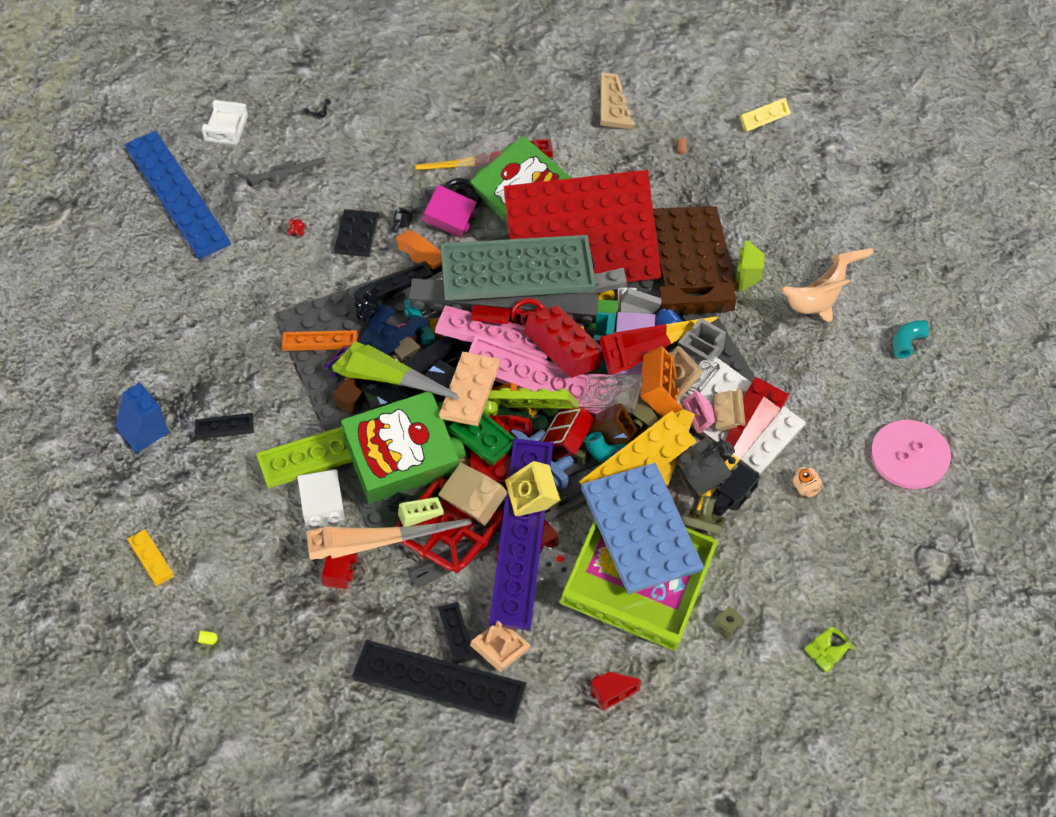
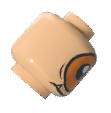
[792,467,822,497]

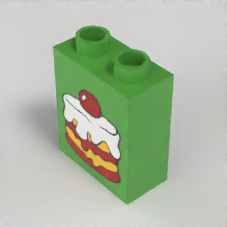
[470,136,572,224]
[341,392,466,504]

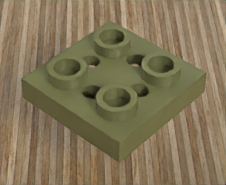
[682,496,727,535]

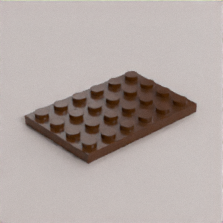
[653,206,738,293]

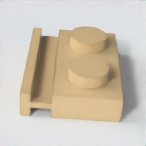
[713,388,745,431]

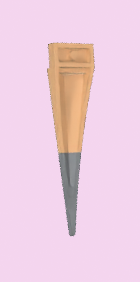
[306,519,472,560]

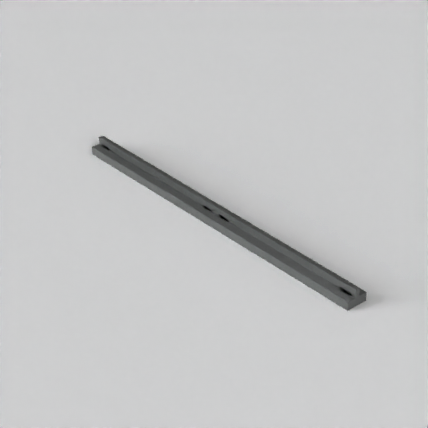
[407,446,692,589]

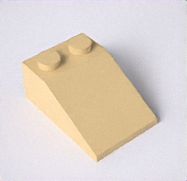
[438,463,508,526]

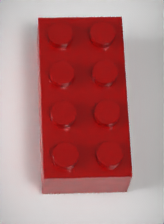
[524,305,604,378]
[471,415,511,491]

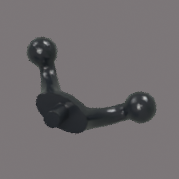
[303,98,331,118]
[701,439,736,464]

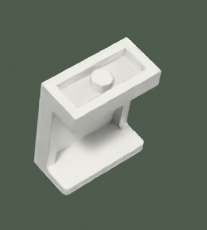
[202,100,248,145]
[297,469,345,526]

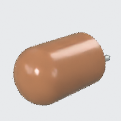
[676,137,687,155]

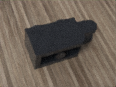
[713,463,760,516]

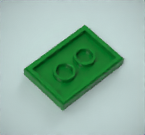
[448,412,515,467]

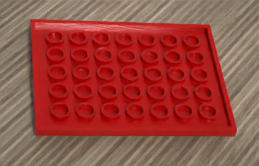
[503,170,662,283]

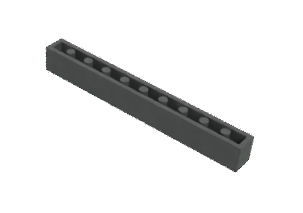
[409,278,598,324]

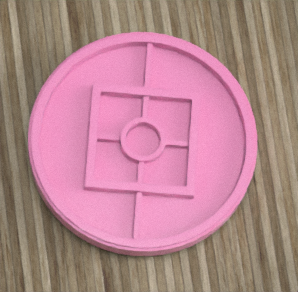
[871,420,951,489]

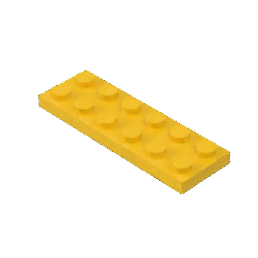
[578,411,696,486]

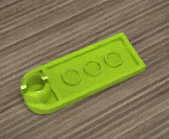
[483,388,579,416]

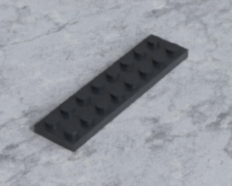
[352,640,527,724]

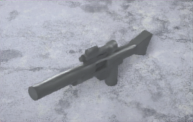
[246,157,326,189]

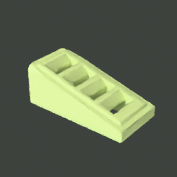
[398,497,444,527]

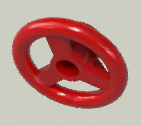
[510,298,546,326]

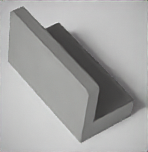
[619,288,661,314]

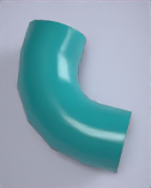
[893,320,929,359]
[584,432,628,463]

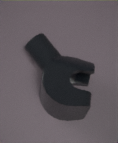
[391,207,413,233]

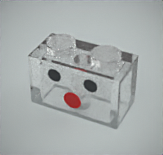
[537,546,578,587]

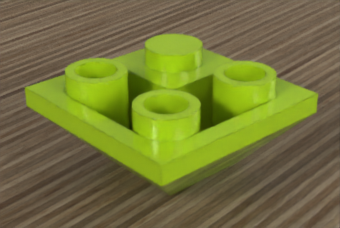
[736,240,765,292]

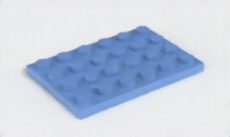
[581,463,704,594]

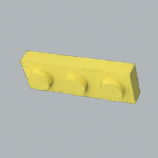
[739,98,791,132]

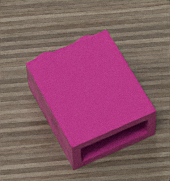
[422,185,478,238]

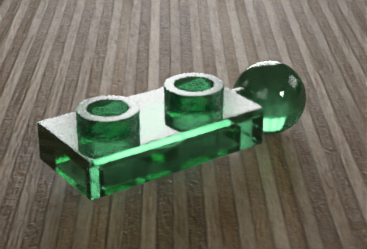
[495,406,549,431]

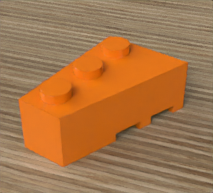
[640,346,683,418]

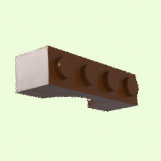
[659,282,736,315]

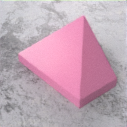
[682,391,715,434]

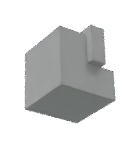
[678,318,726,368]

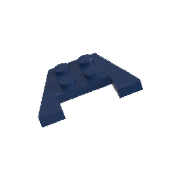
[359,304,428,355]

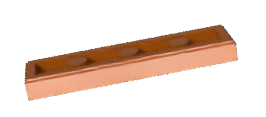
[282,330,358,351]

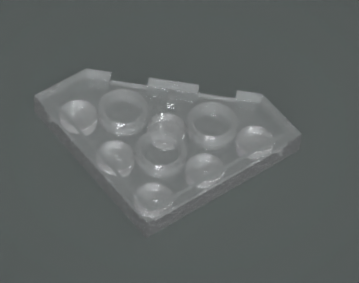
[454,133,515,181]

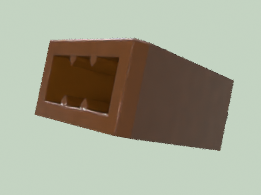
[586,403,637,444]

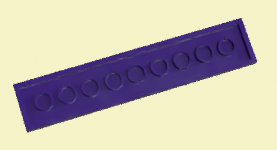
[489,438,553,631]

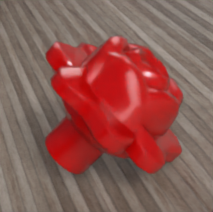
[287,218,305,236]

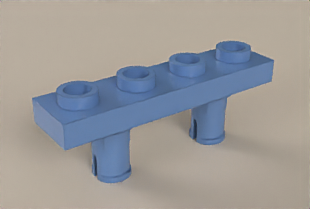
[511,429,573,492]

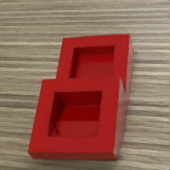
[510,415,532,437]

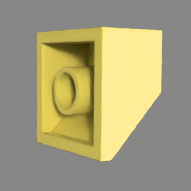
[505,461,560,516]

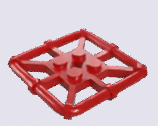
[394,477,504,573]

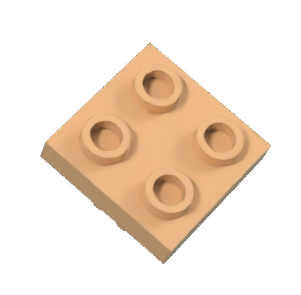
[470,621,530,672]

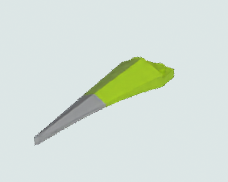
[332,341,459,400]

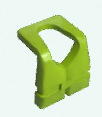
[805,626,856,672]

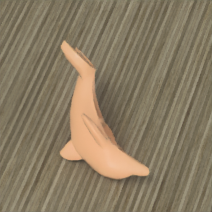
[782,248,873,322]

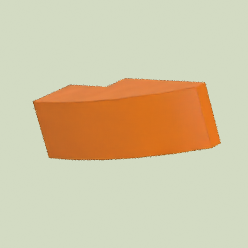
[396,229,442,270]

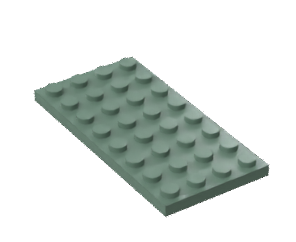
[441,235,596,300]

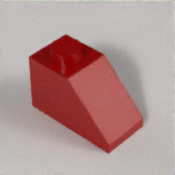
[590,672,641,711]

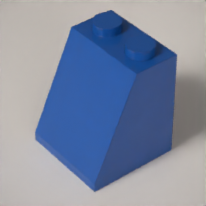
[115,382,169,453]

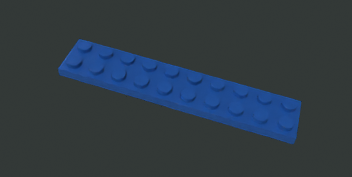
[125,130,231,259]

